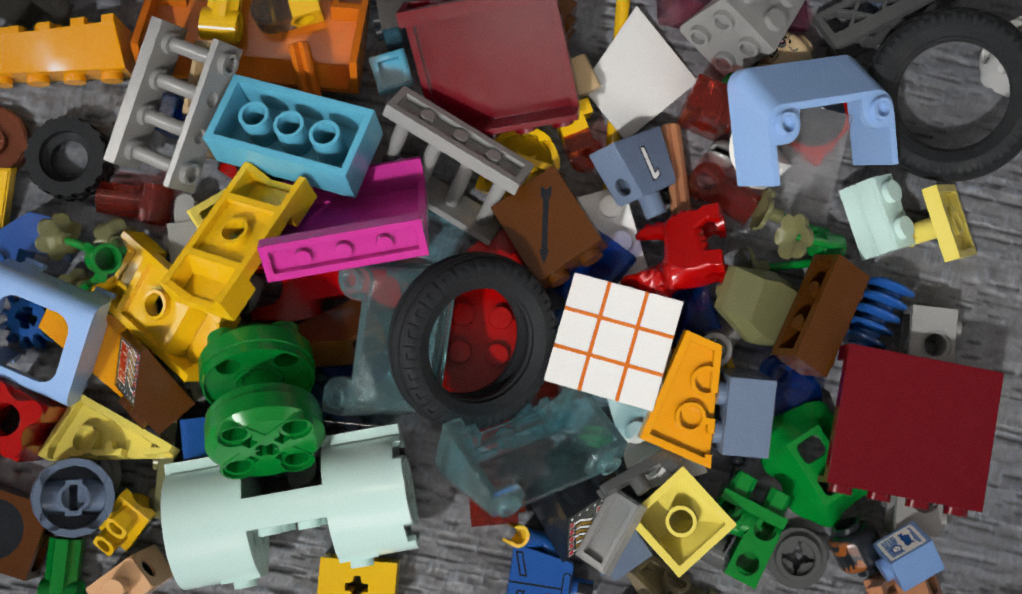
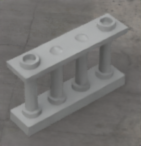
[103,16,243,193]
[370,86,534,246]

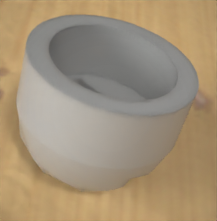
[706,139,733,170]

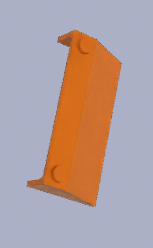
[130,0,371,94]

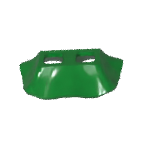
[760,401,867,527]

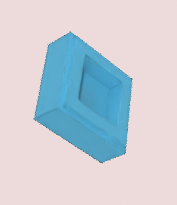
[368,48,414,95]

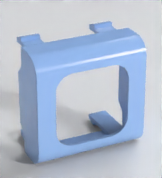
[0,257,117,407]

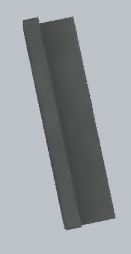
[812,0,960,58]

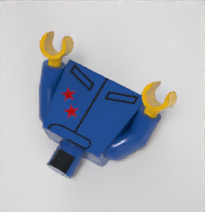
[502,520,594,594]

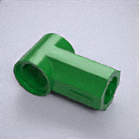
[36,536,86,594]

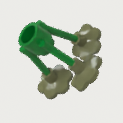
[737,187,847,271]
[35,212,138,292]

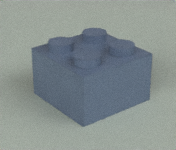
[711,367,777,459]

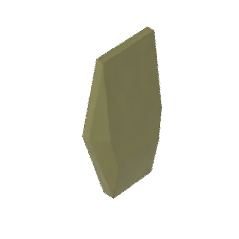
[714,265,798,348]

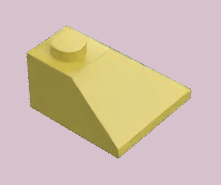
[636,466,737,577]

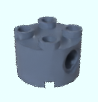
[30,458,115,538]

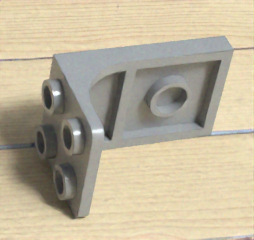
[680,0,805,76]

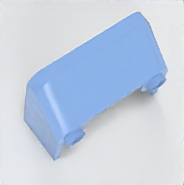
[727,55,899,187]

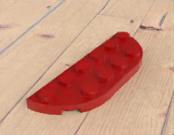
[439,230,524,451]

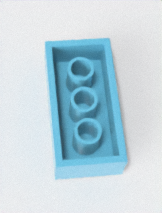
[203,74,383,199]

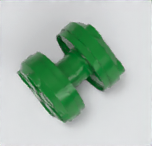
[198,321,325,479]

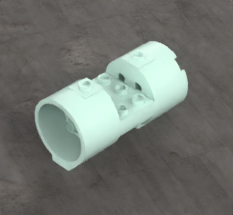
[161,423,421,590]

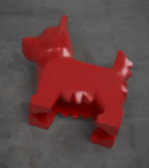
[621,202,728,298]

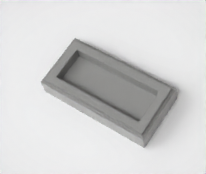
[575,490,648,576]

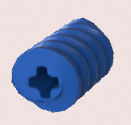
[843,277,915,350]

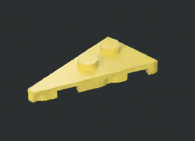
[37,394,180,461]

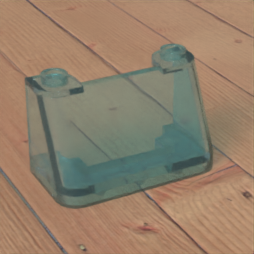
[321,257,455,416]
[435,385,628,518]

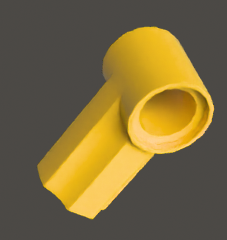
[198,0,244,45]

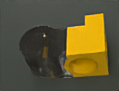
[250,0,325,34]

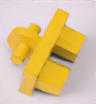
[93,488,156,556]

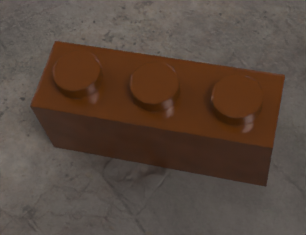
[770,254,870,377]

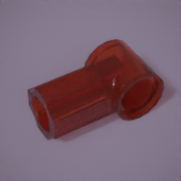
[688,162,762,226]
[94,181,175,226]

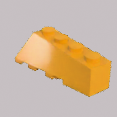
[0,13,136,89]

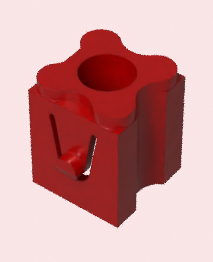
[0,378,68,462]

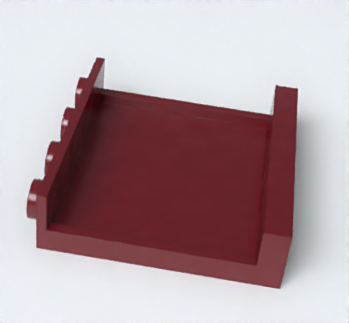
[395,0,581,139]
[817,343,1004,518]

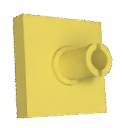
[909,184,977,262]

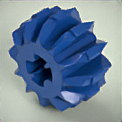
[0,295,56,350]

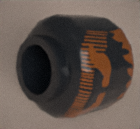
[828,517,881,577]

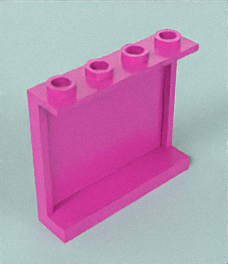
[257,156,429,283]

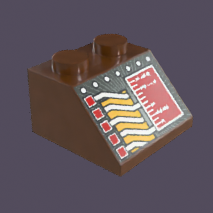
[115,329,195,435]

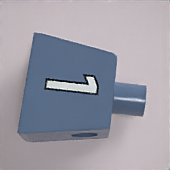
[589,126,676,220]

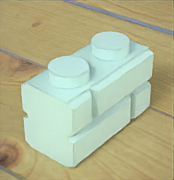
[839,173,915,261]

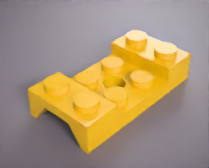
[159,162,317,322]
[90,230,242,382]

